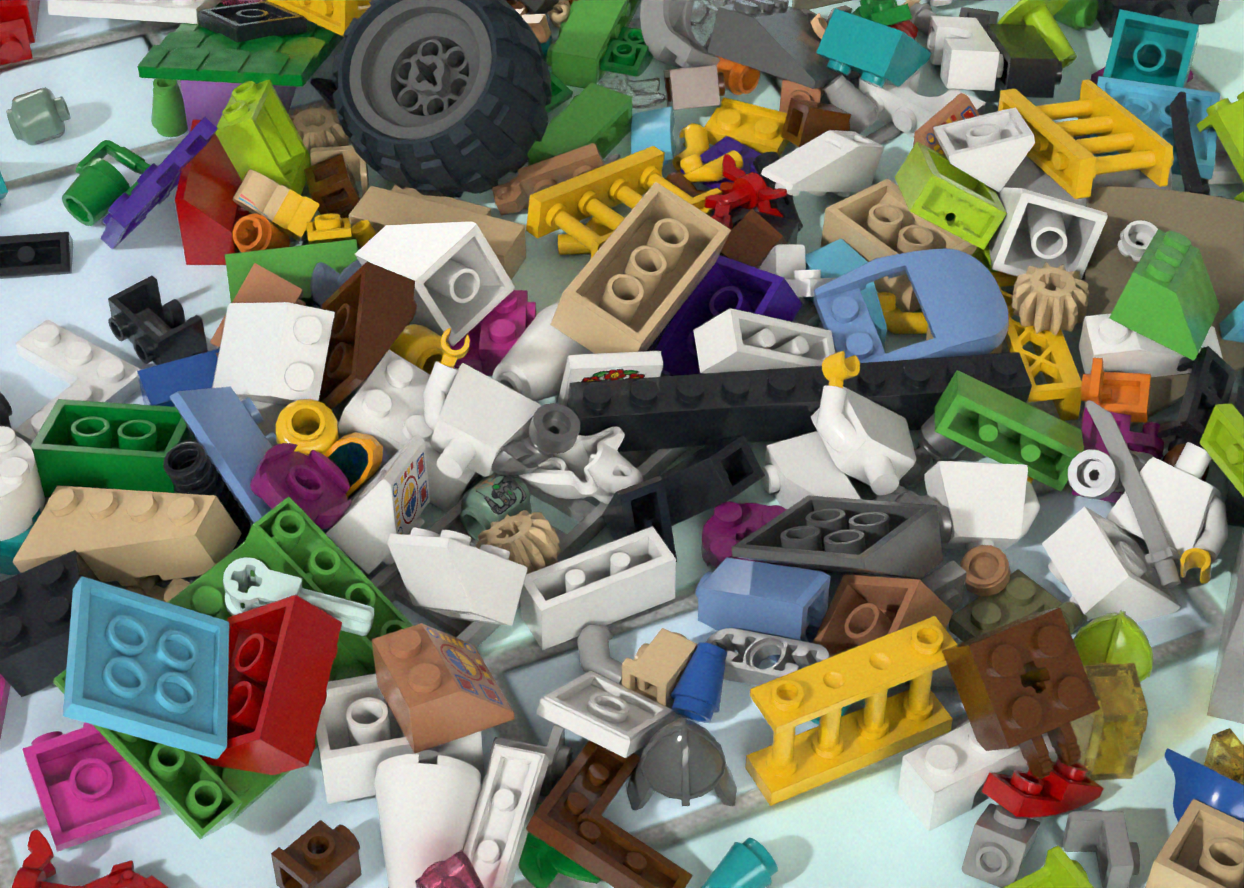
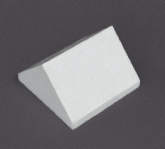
[933,107,1035,193]

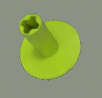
[997,0,1077,69]

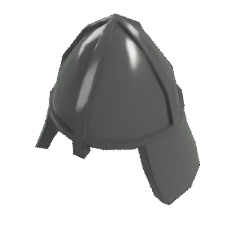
[627,717,737,810]

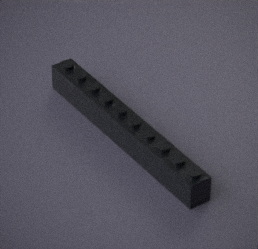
[567,352,1032,452]

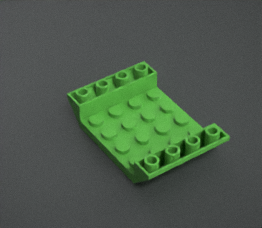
[53,497,414,840]

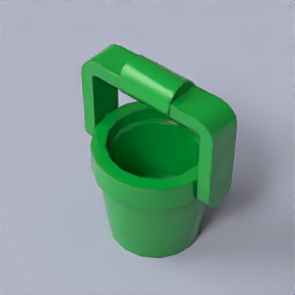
[62,140,151,226]

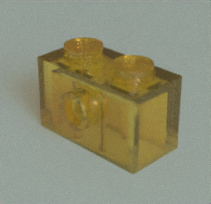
[1070,663,1149,781]

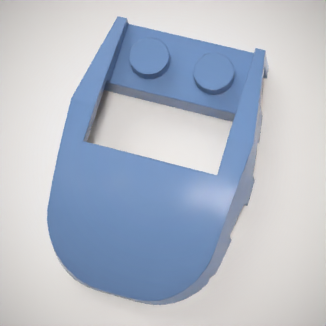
[814,248,1009,363]

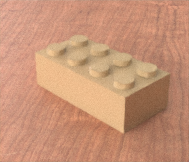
[550,182,731,354]

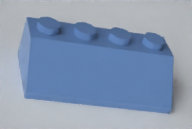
[169,386,338,547]

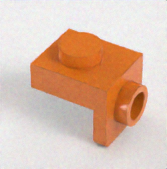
[1081,358,1151,423]

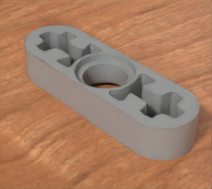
[705,628,831,686]

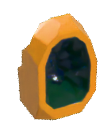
[324,432,383,499]

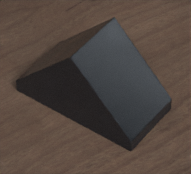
[602,475,677,562]

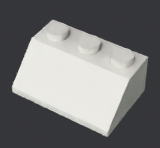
[316,673,485,804]

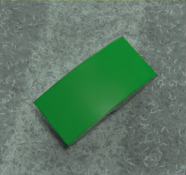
[852,0,912,26]
[600,26,654,77]

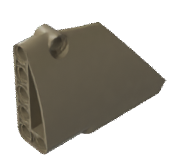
[1083,186,1244,428]

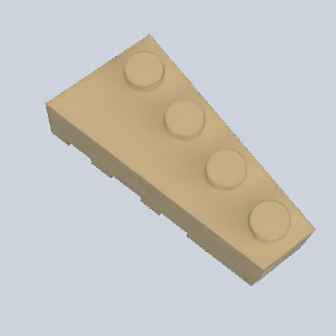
[12,486,242,586]

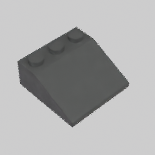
[707,0,859,89]
[731,495,943,580]

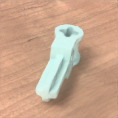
[223,557,374,636]

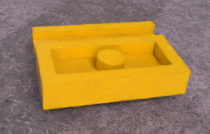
[704,97,789,158]

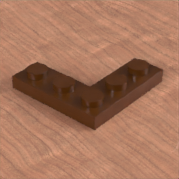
[526,740,693,888]

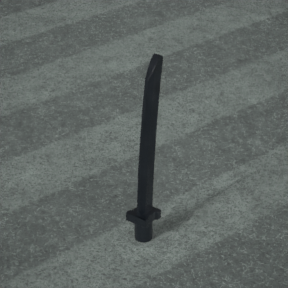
[1170,91,1210,195]

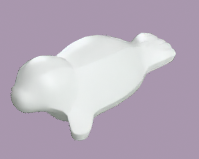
[494,426,643,505]

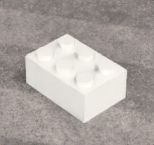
[338,350,479,512]

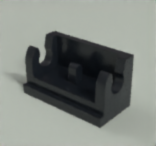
[1157,346,1237,451]

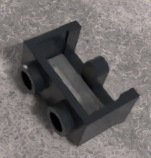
[108,275,208,365]

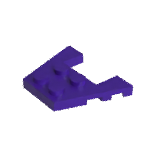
[100,117,218,250]

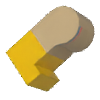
[233,170,320,242]

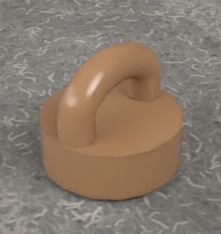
[960,545,1011,596]

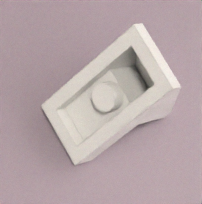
[759,244,836,297]

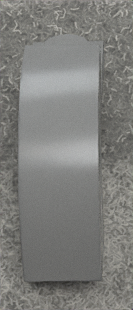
[640,0,720,68]

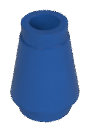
[670,642,727,723]

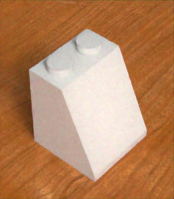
[989,187,1108,279]
[355,222,515,346]
[212,302,335,406]

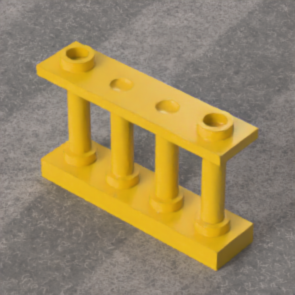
[998,79,1174,199]
[526,146,722,259]
[745,616,957,806]

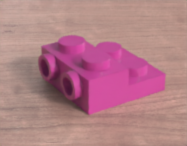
[450,290,536,376]
[22,723,161,852]

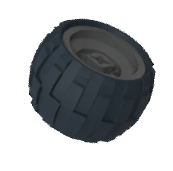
[332,0,552,198]

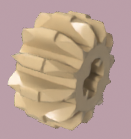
[289,104,349,154]
[1012,262,1089,336]
[474,510,562,574]

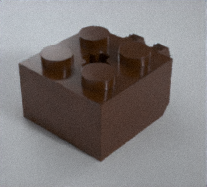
[942,607,1100,779]

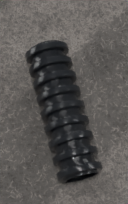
[163,441,251,550]

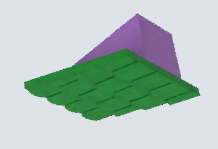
[137,3,344,133]

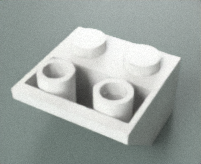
[387,527,528,626]

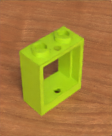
[215,79,311,195]
[895,142,1007,250]

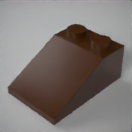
[319,261,417,410]

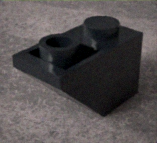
[660,435,765,526]

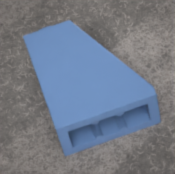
[696,557,830,662]

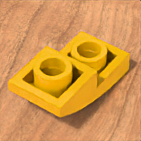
[306,213,352,245]

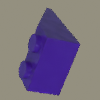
[655,255,803,376]

